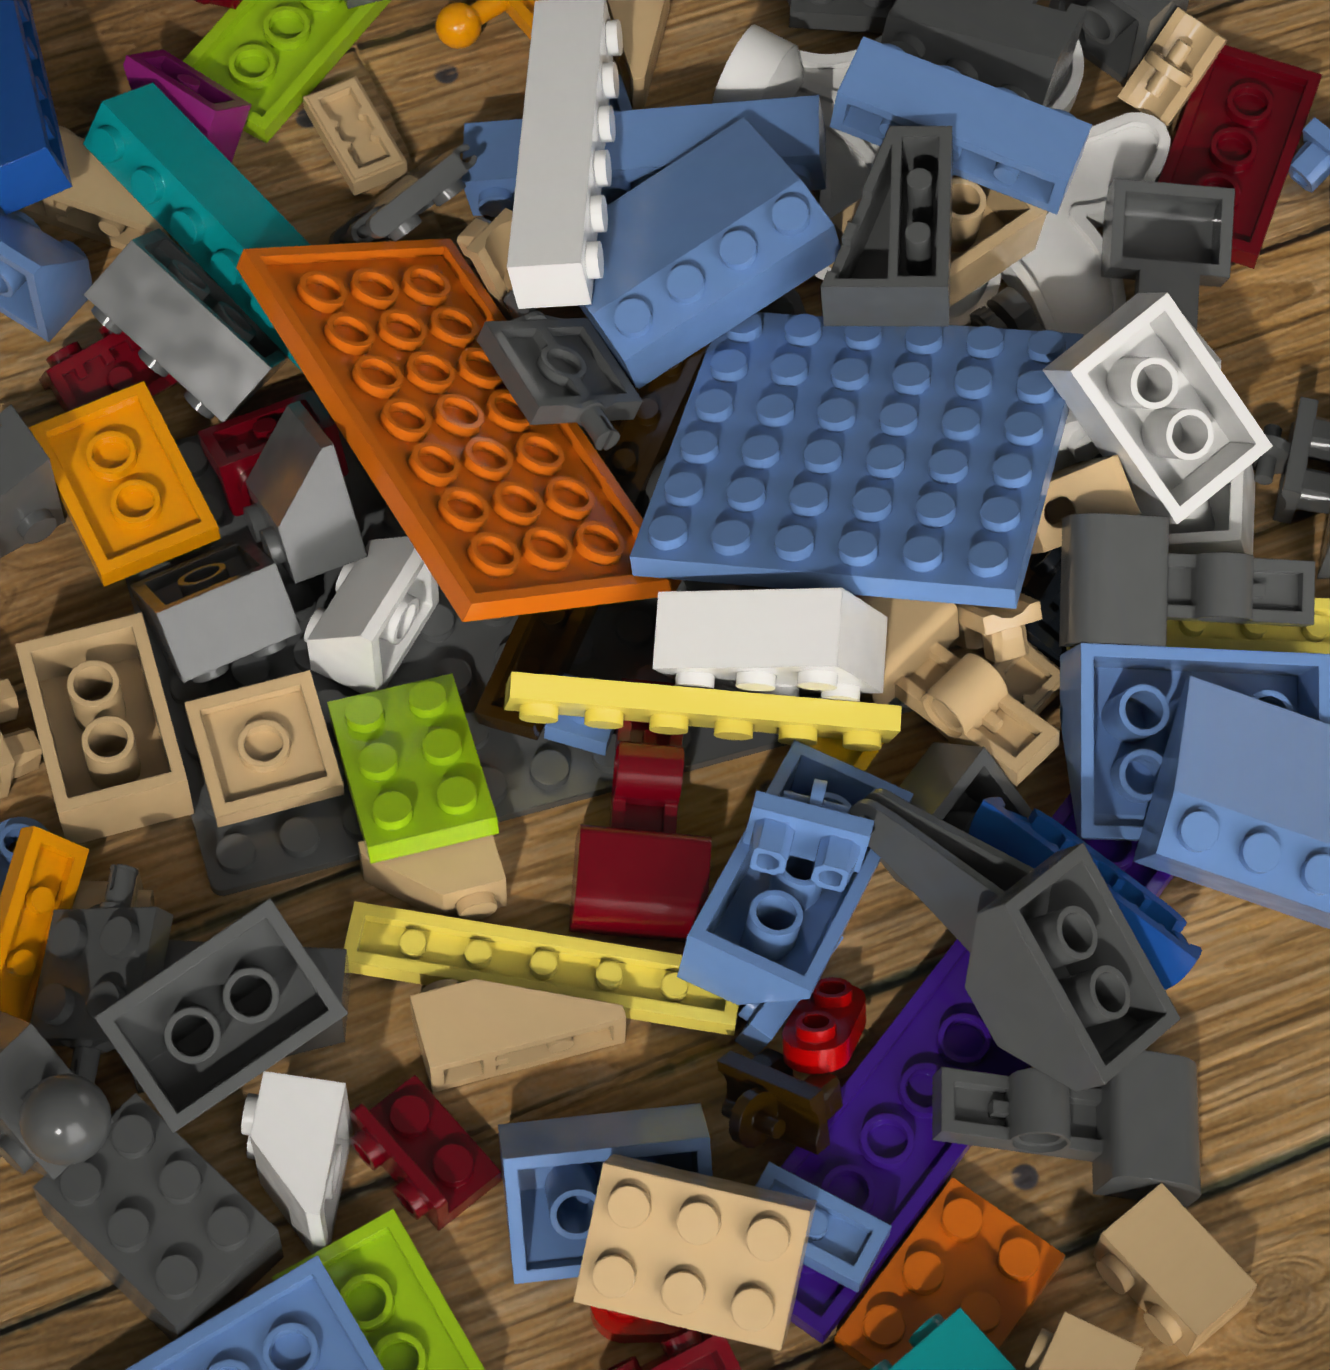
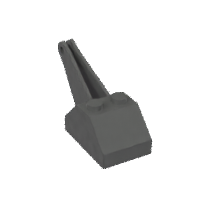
[849,789,1181,1092]

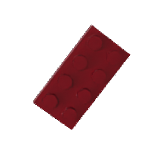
[1158,45,1322,269]

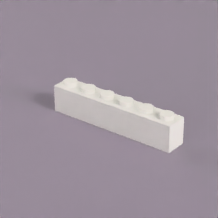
[507,0,623,309]

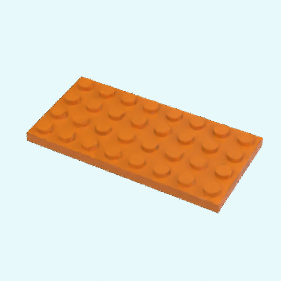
[236,238,682,622]

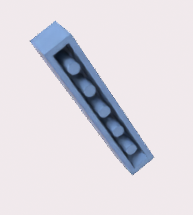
[462,95,826,217]

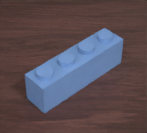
[830,36,1092,215]

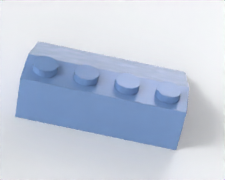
[579,117,841,389]
[1060,643,1330,841]
[1133,676,1330,929]

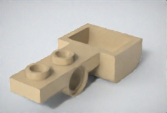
[856,595,1059,787]

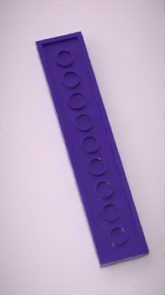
[780,793,1174,1344]

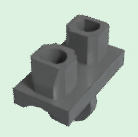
[1252,397,1330,524]

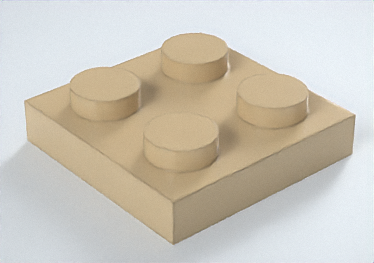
[184,670,344,828]

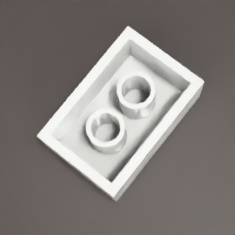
[1043,292,1273,525]
[653,588,888,702]

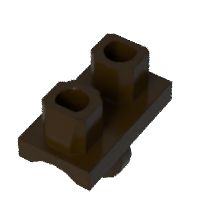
[717,1048,843,1155]

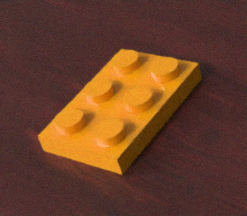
[28,381,221,587]

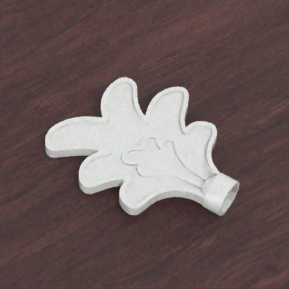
[712,24,1171,336]

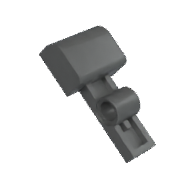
[1101,178,1235,331]
[1059,513,1315,647]
[932,1050,1201,1207]

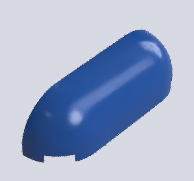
[969,797,1202,990]

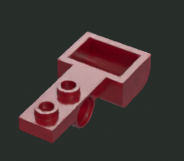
[569,678,712,942]

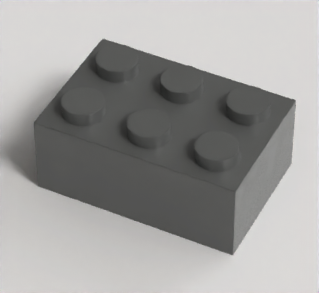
[33,1093,284,1341]

